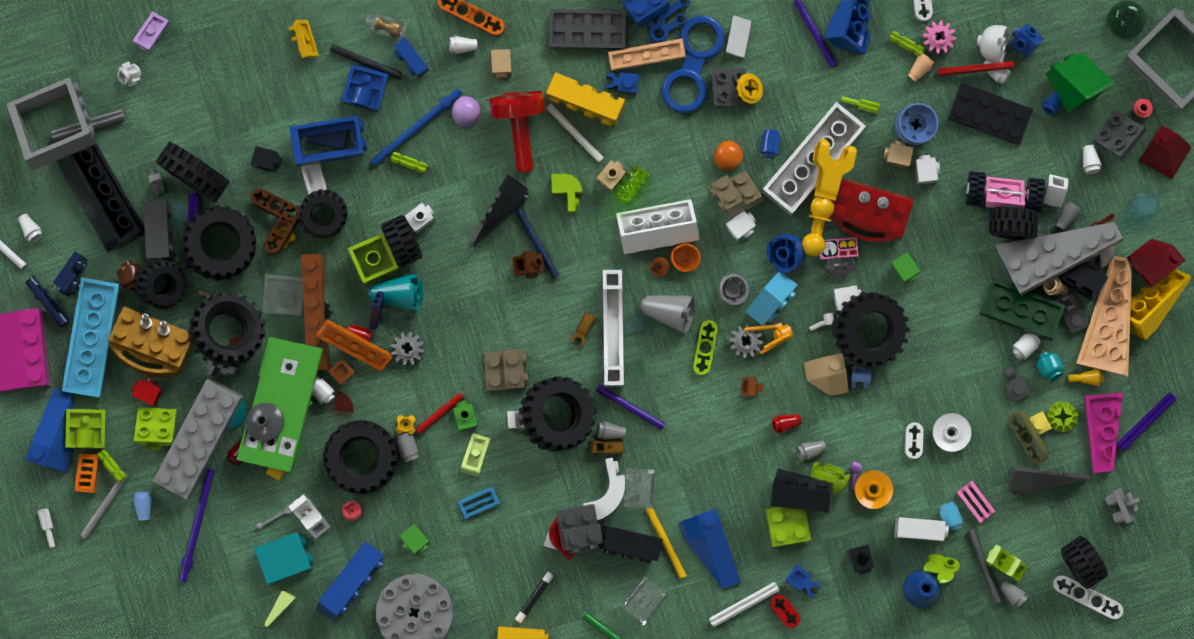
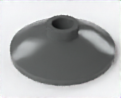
[246,403,284,441]

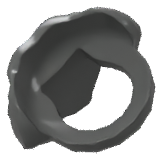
[824,257,857,280]

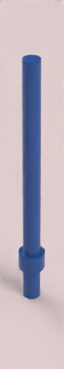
[370,88,463,166]

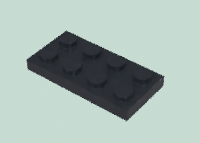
[948,82,1033,145]

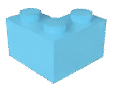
[745,272,797,326]

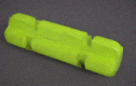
[889,31,925,56]
[391,152,428,174]
[97,450,126,483]

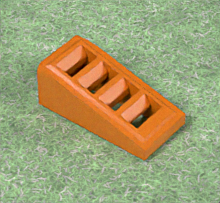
[75,453,99,493]

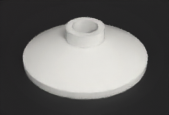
[933,413,971,452]

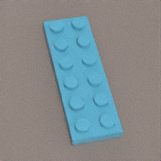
[62,277,120,398]

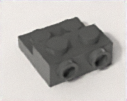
[556,504,603,553]

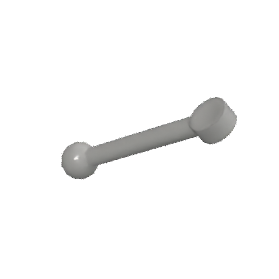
[256,506,292,530]

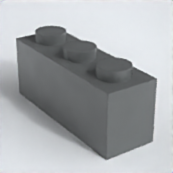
[143,200,175,260]

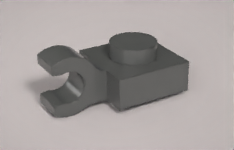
[1003,367,1031,402]

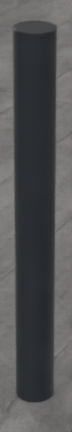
[330,44,403,80]

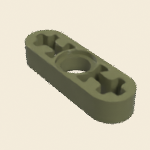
[1009,411,1048,464]

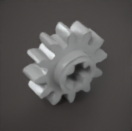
[729,324,763,359]
[391,332,425,366]

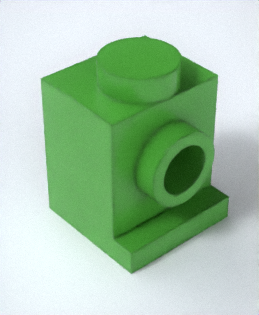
[453,401,478,431]

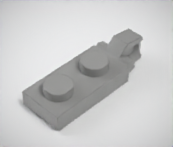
[147,169,165,196]

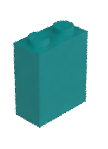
[254,532,314,585]

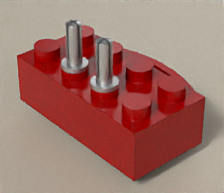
[830,177,914,242]

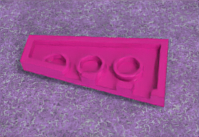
[1084,393,1123,473]

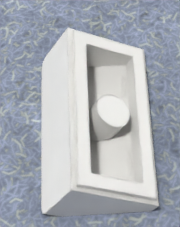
[725,16,751,58]

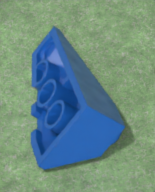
[26,388,73,473]
[679,509,741,589]

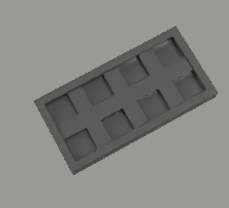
[549,9,626,49]

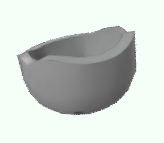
[718,274,749,305]

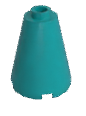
[369,274,424,312]

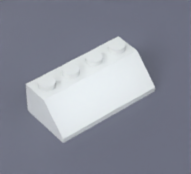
[616,199,699,254]

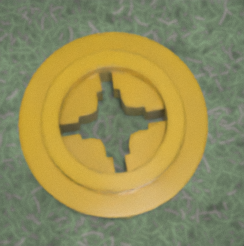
[735,73,763,104]

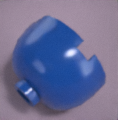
[767,234,806,273]

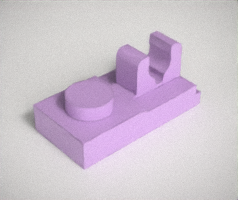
[133,11,169,52]

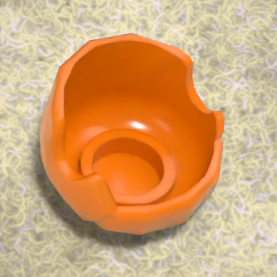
[713,140,743,171]
[671,243,701,272]

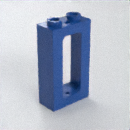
[289,116,367,167]

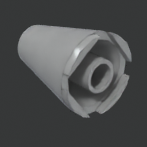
[640,295,696,333]

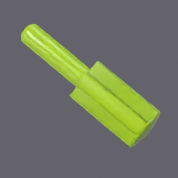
[841,96,880,114]

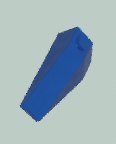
[825,0,872,55]

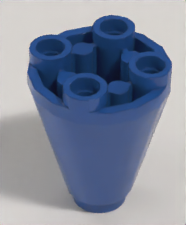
[902,569,942,608]

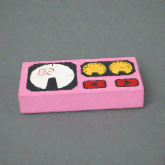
[819,237,858,260]

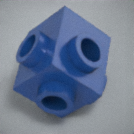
[1010,24,1044,58]

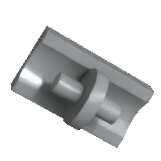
[1105,488,1140,524]

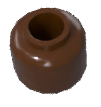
[117,261,141,291]

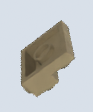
[710,171,764,218]
[484,349,529,391]

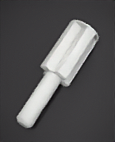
[37,508,55,548]

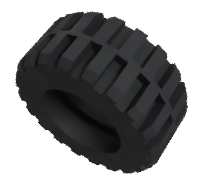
[182,206,257,281]
[519,376,596,452]
[323,420,398,494]

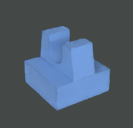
[851,366,871,389]

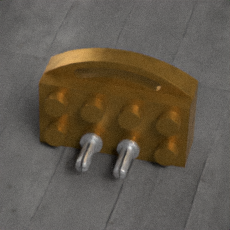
[108,307,194,377]

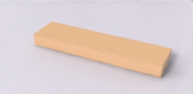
[608,38,686,71]

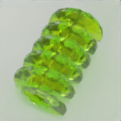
[612,165,653,208]

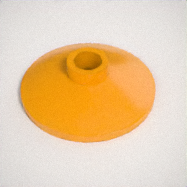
[855,470,893,509]

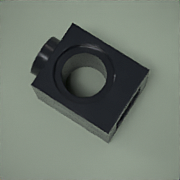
[251,146,282,173]
[848,544,875,575]

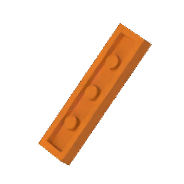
[317,319,392,372]

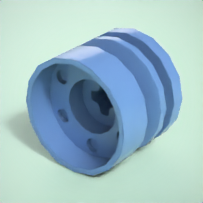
[894,103,939,146]

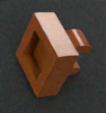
[328,358,355,386]
[741,377,764,397]

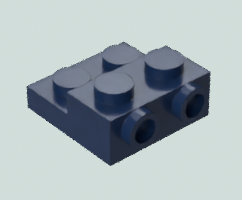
[53,251,88,298]

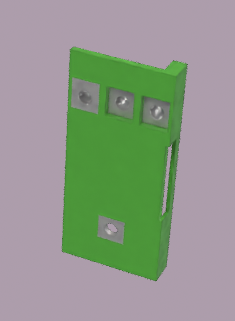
[237,337,323,473]

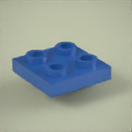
[342,65,389,112]

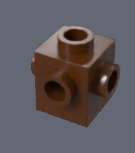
[512,251,545,279]

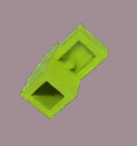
[551,174,583,214]
[986,545,1028,582]

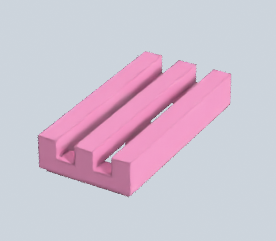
[956,481,996,523]

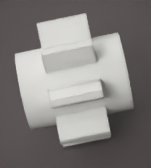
[117,62,141,87]

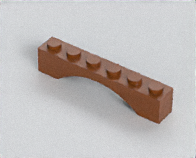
[301,254,331,370]

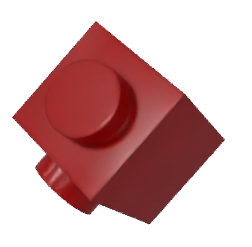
[131,377,163,407]

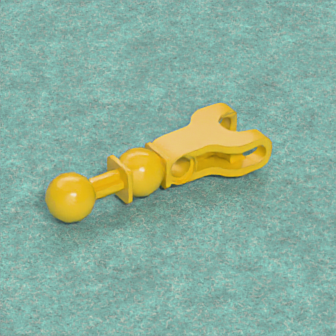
[802,139,857,257]

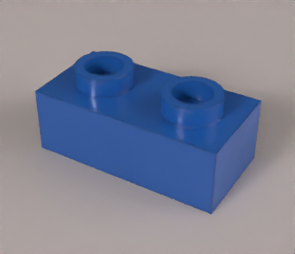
[394,38,429,78]

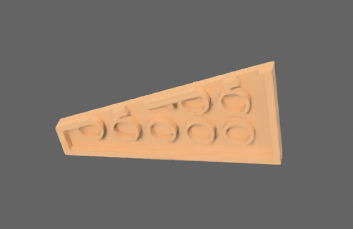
[1076,256,1132,377]

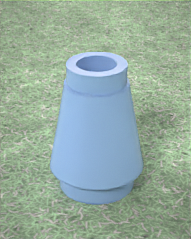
[133,492,152,520]

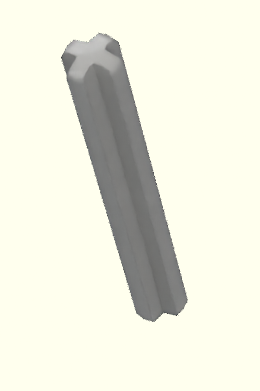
[51,110,125,141]

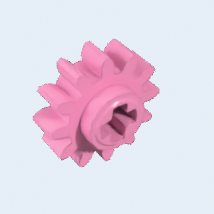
[922,20,956,55]

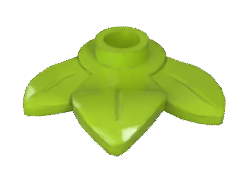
[923,554,960,584]

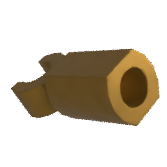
[571,312,596,347]

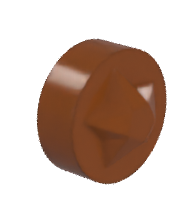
[650,257,670,277]

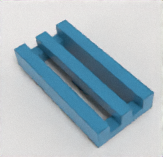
[458,486,500,520]

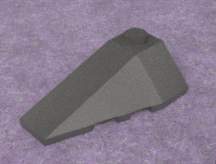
[1008,467,1090,496]

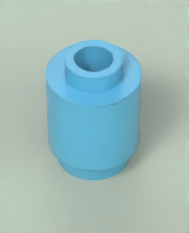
[939,501,963,531]

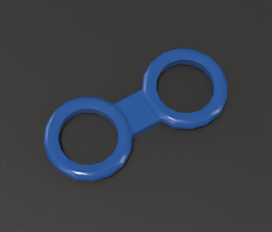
[661,15,725,114]

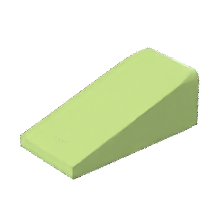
[460,433,491,477]
[265,591,297,627]

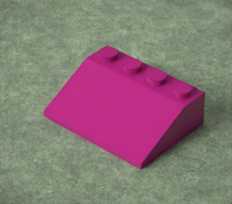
[0,308,51,392]

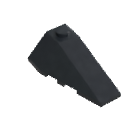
[470,174,530,247]

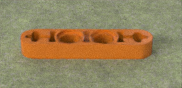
[437,0,505,36]

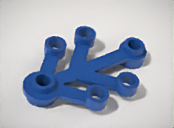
[646,0,690,43]

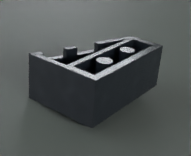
[598,525,663,564]

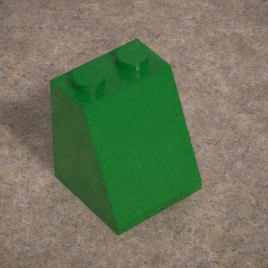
[1045,52,1115,113]

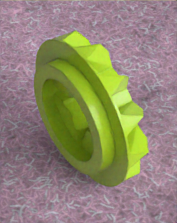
[1047,401,1078,432]

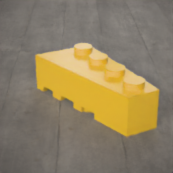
[546,72,625,127]

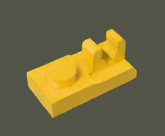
[288,20,319,58]

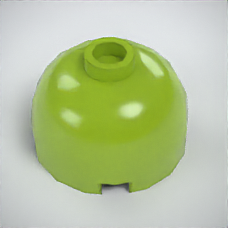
[810,462,850,495]

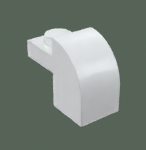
[288,494,330,539]

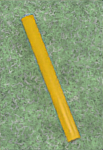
[646,507,687,579]

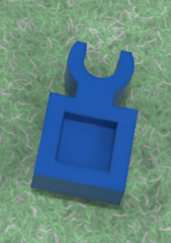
[605,72,639,94]
[785,564,821,597]

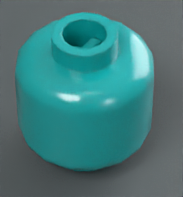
[1036,352,1065,381]

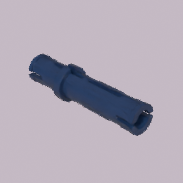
[25,276,70,328]

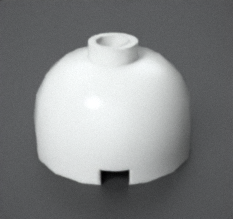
[977,25,1009,63]

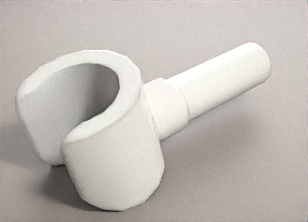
[809,313,835,331]

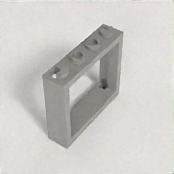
[1124,8,1194,112]
[7,77,96,171]

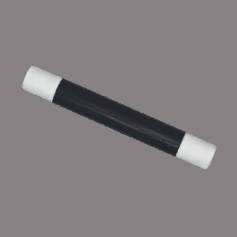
[515,572,554,623]

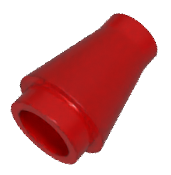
[772,414,802,434]

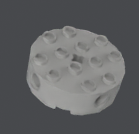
[376,574,454,639]

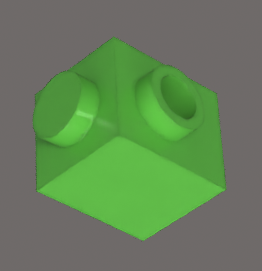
[890,252,920,283]
[400,524,430,554]

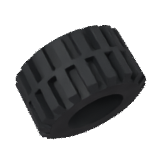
[299,189,348,239]
[989,206,1039,240]
[381,215,423,268]
[133,258,187,309]
[1061,536,1108,589]

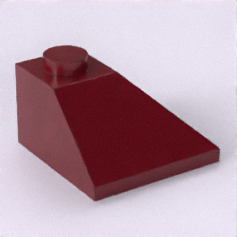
[1139,125,1191,179]
[1127,239,1186,288]

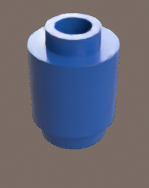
[760,129,781,158]

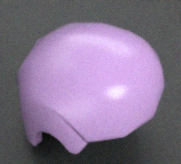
[452,96,481,127]

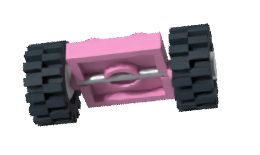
[965,171,1045,214]

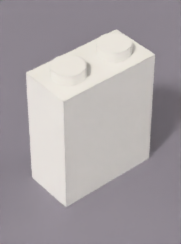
[894,517,949,541]

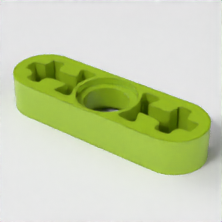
[693,320,718,376]

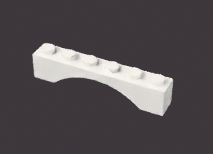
[603,270,624,387]

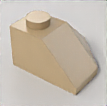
[803,353,849,396]

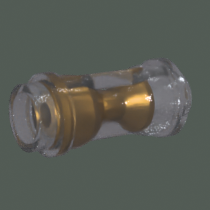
[365,12,408,40]

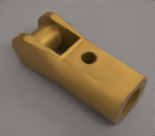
[588,441,623,454]

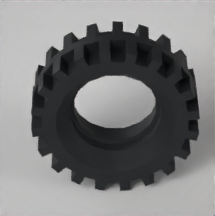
[155,141,230,203]
[188,291,266,368]
[832,292,910,367]

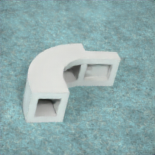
[583,457,625,521]

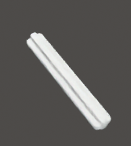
[709,582,779,627]

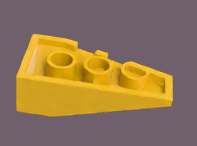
[1130,269,1191,340]

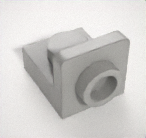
[206,361,239,377]

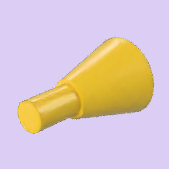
[1068,369,1104,387]

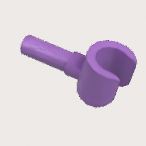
[849,461,862,489]

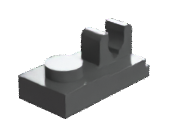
[1053,292,1089,334]

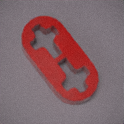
[770,595,800,628]

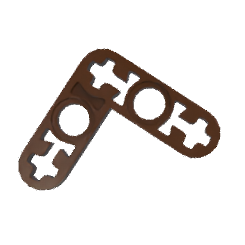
[251,189,300,256]

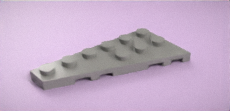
[995,222,1124,295]

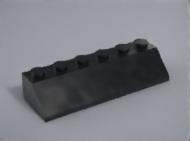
[56,142,145,253]

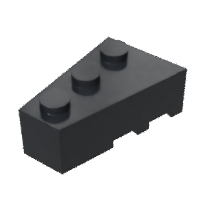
[1057,262,1109,301]
[771,468,833,513]

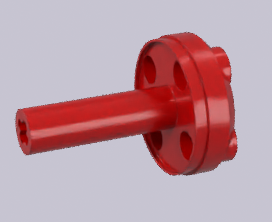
[489,91,545,172]

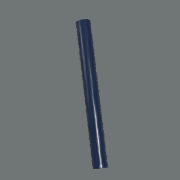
[516,209,559,279]

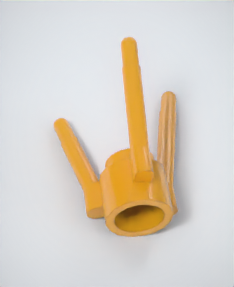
[744,322,793,355]

